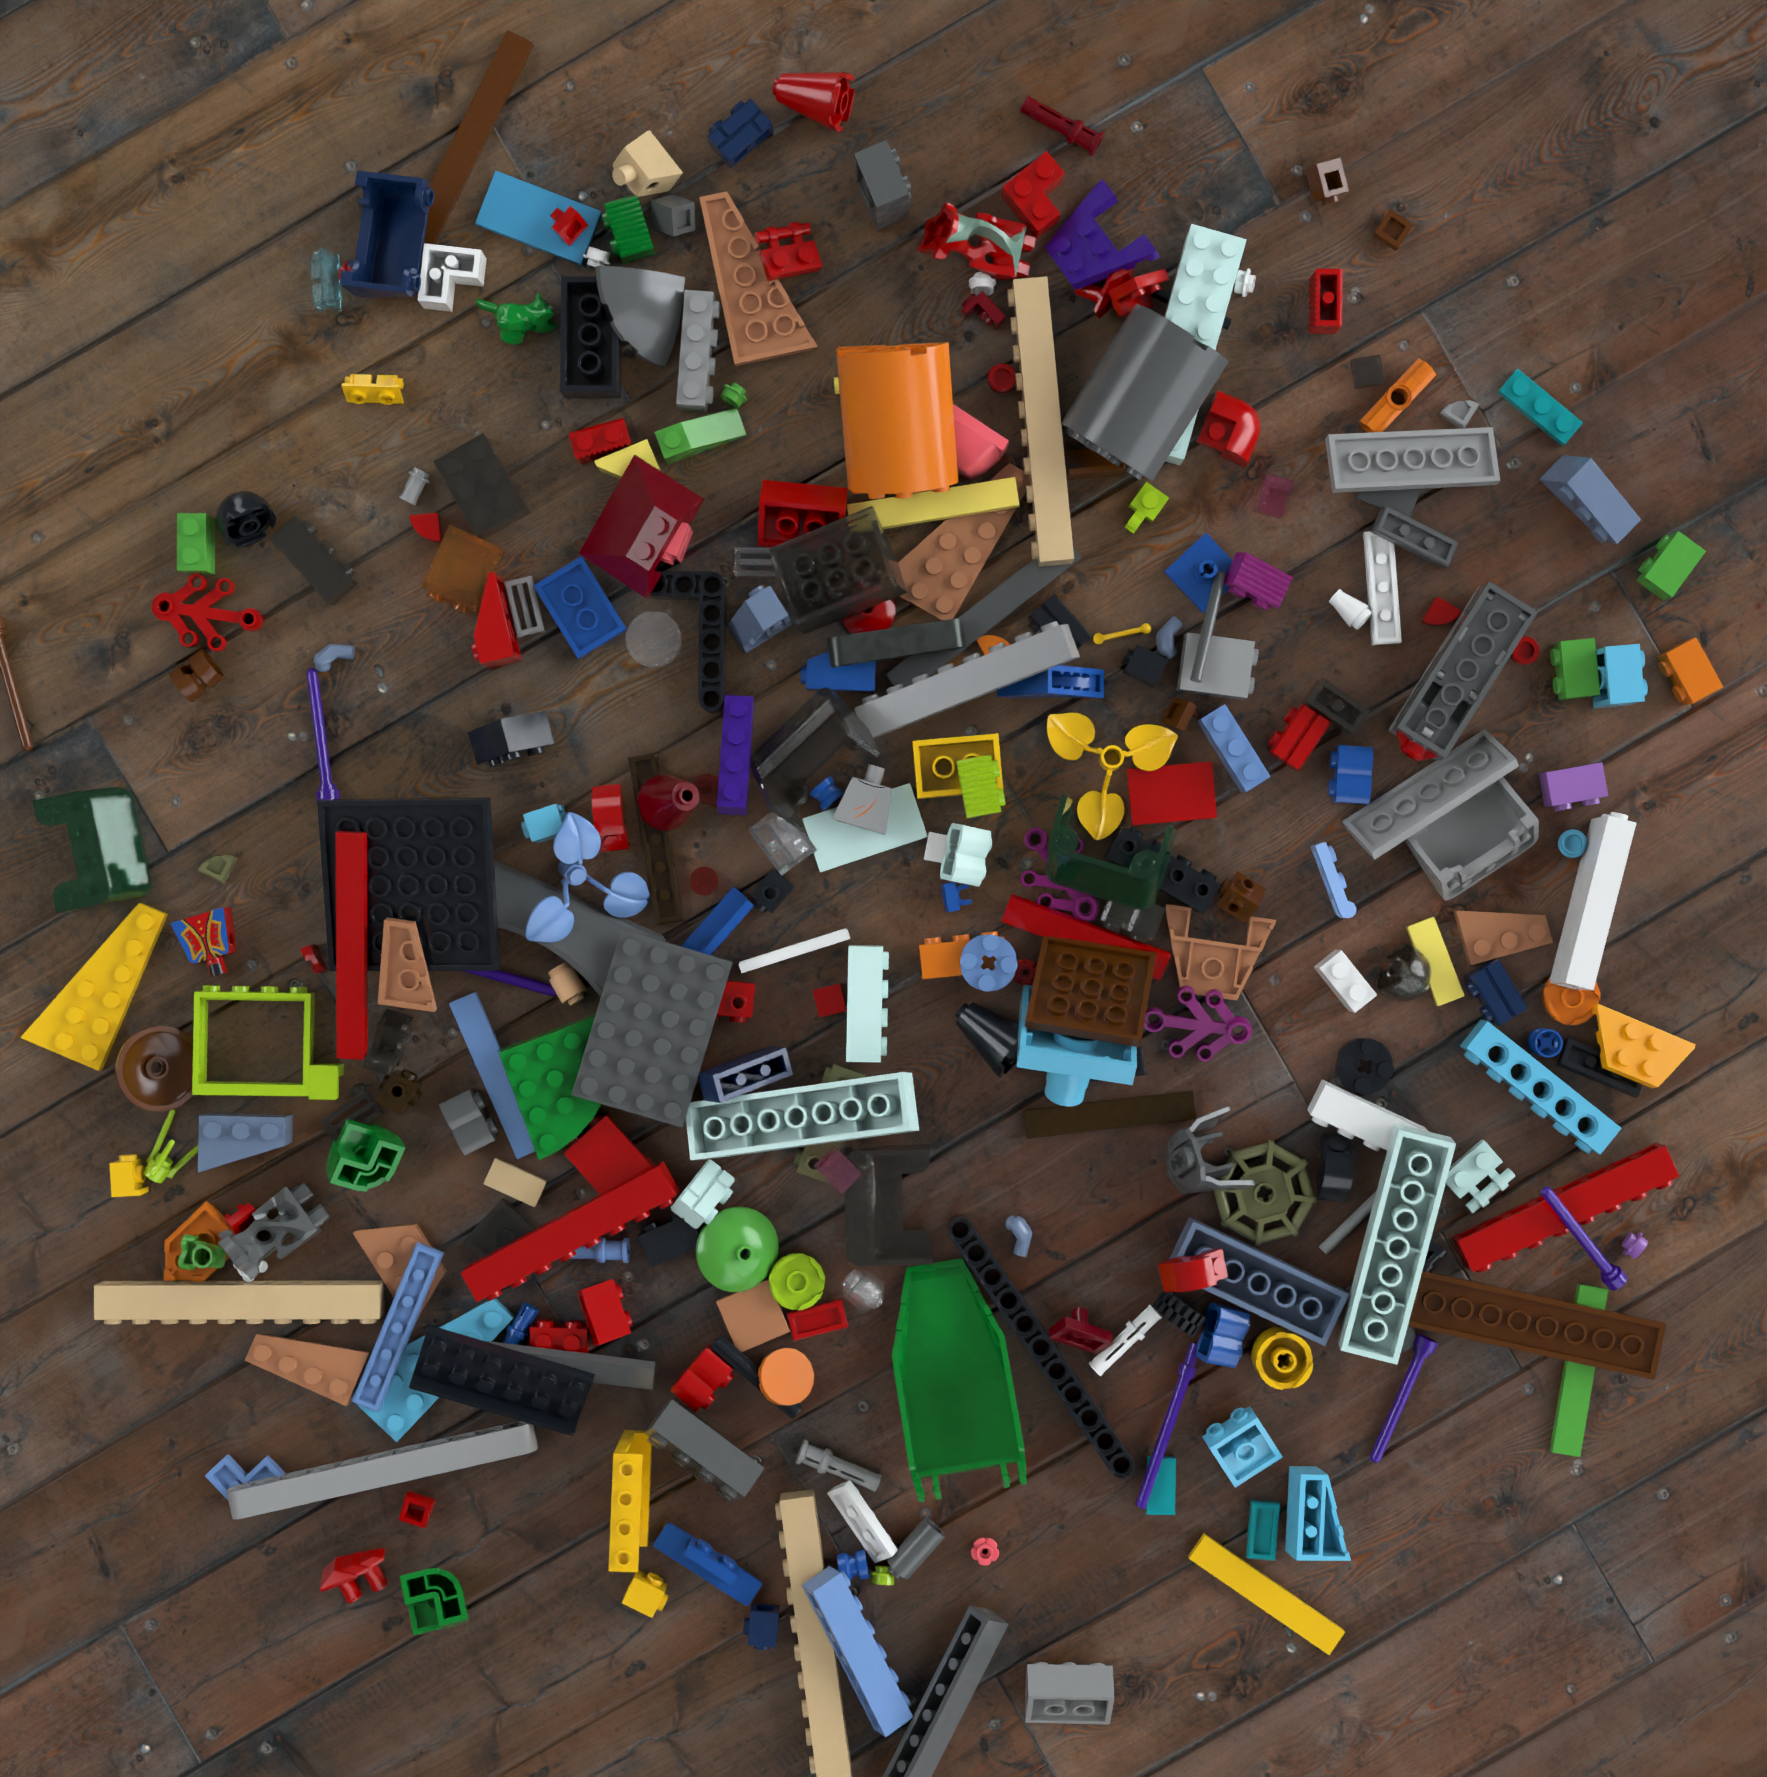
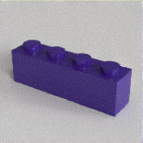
[717,695,755,816]

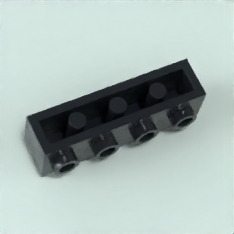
[1103,825,1221,914]

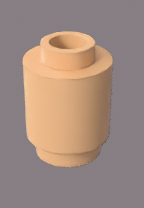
[548,962,587,1006]

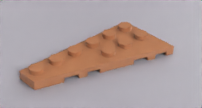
[699,191,818,366]
[876,463,1030,621]

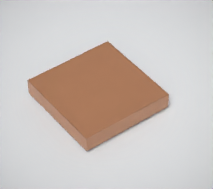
[716,1278,791,1352]

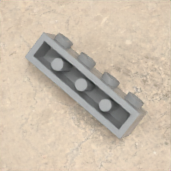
[676,290,720,413]

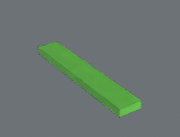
[1550,1283,1608,1457]

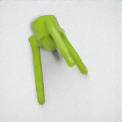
[143,1109,198,1183]

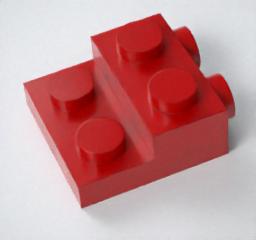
[529,1319,590,1354]

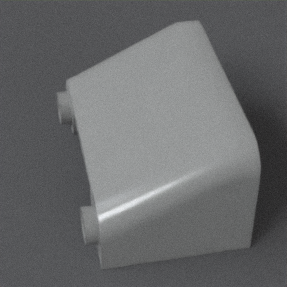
[1404,777,1539,901]

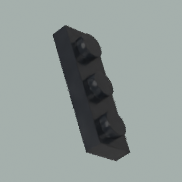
[1557,1038,1643,1098]

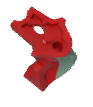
[917,203,1036,281]

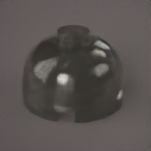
[1375,944,1432,1002]

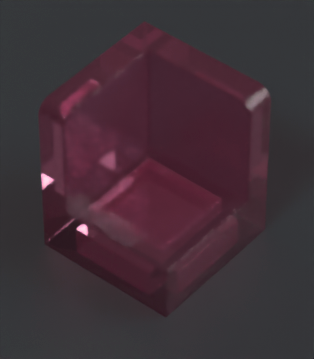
[1254,474,1294,518]
[814,1146,861,1194]

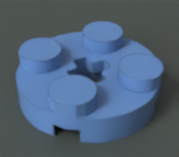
[960,934,1017,992]

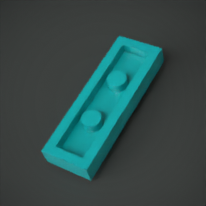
[1497,369,1583,446]

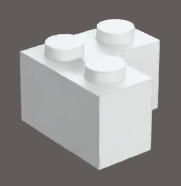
[418,243,487,312]

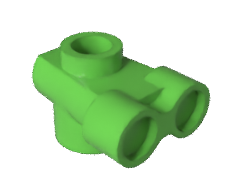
[178,1234,226,1270]

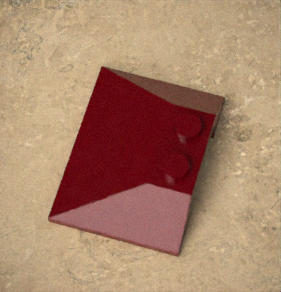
[579,455,704,598]

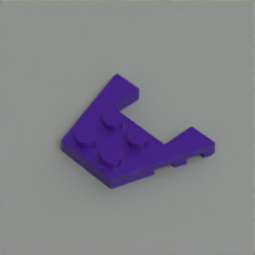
[1045,179,1160,290]

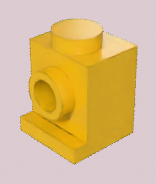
[109,1154,149,1197]

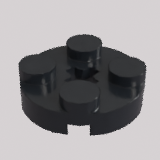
[1335,1038,1394,1095]

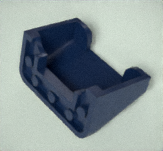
[339,170,434,298]

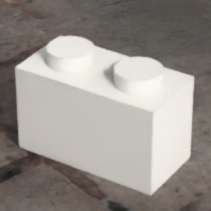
[1314,949,1377,1013]

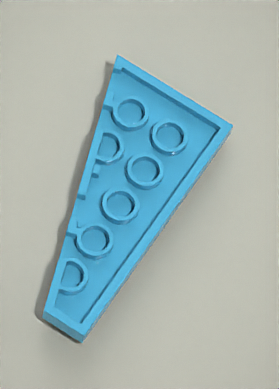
[352,1298,515,1442]

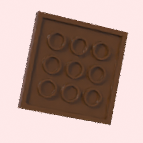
[1025,936,1156,1047]

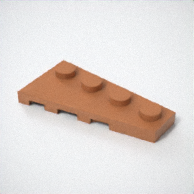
[244,1333,372,1406]

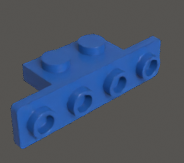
[653,1522,762,1606]

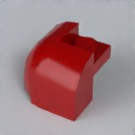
[1196,390,1261,467]

